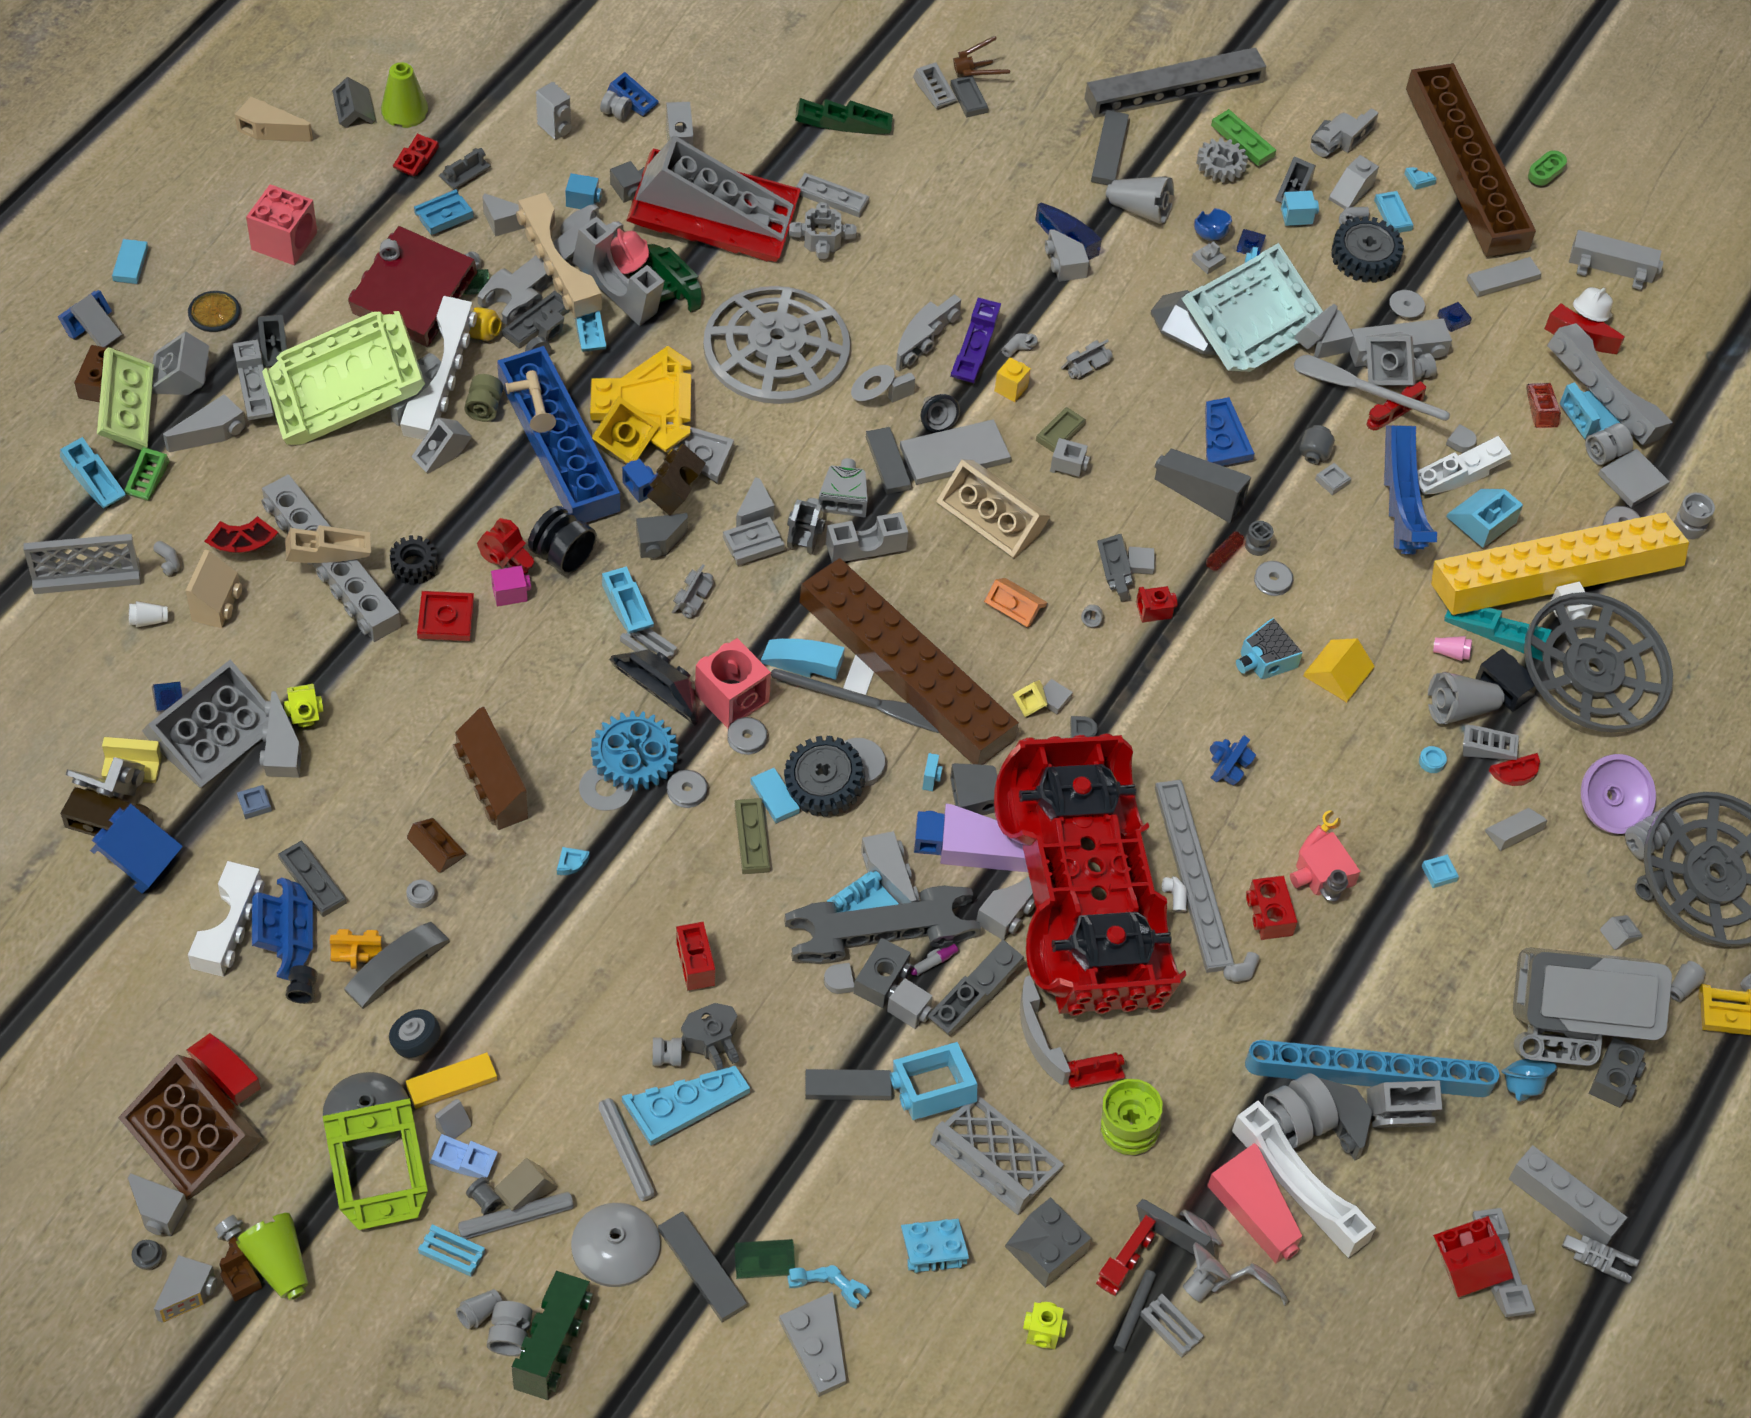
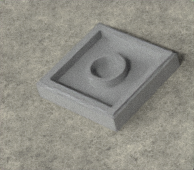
[1598,449,1670,508]

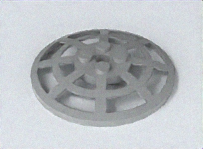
[703,286,850,404]

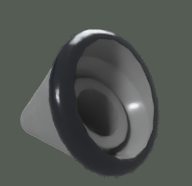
[920,394,960,433]

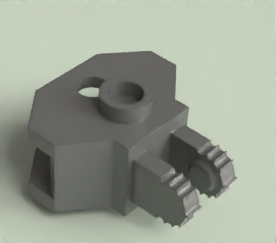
[787,498,826,554]
[681,1003,739,1071]

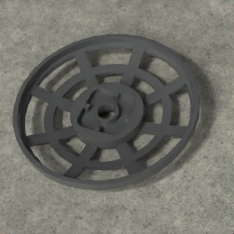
[1524,592,1673,733]
[1644,792,1751,947]

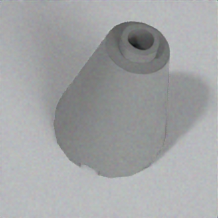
[1106,176,1174,224]
[1428,672,1504,724]

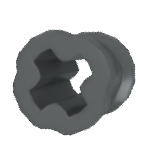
[466,1177,504,1215]

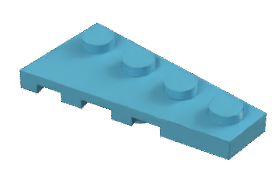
[622,1066,750,1146]

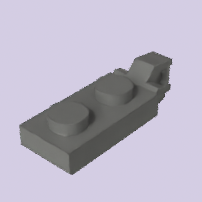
[1097,534,1133,602]

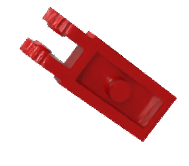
[1366,381,1426,431]

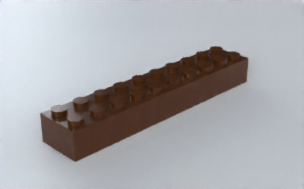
[1406,63,1536,257]
[800,558,1019,765]

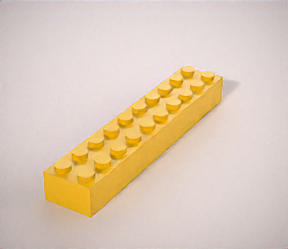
[1431,512,1689,615]

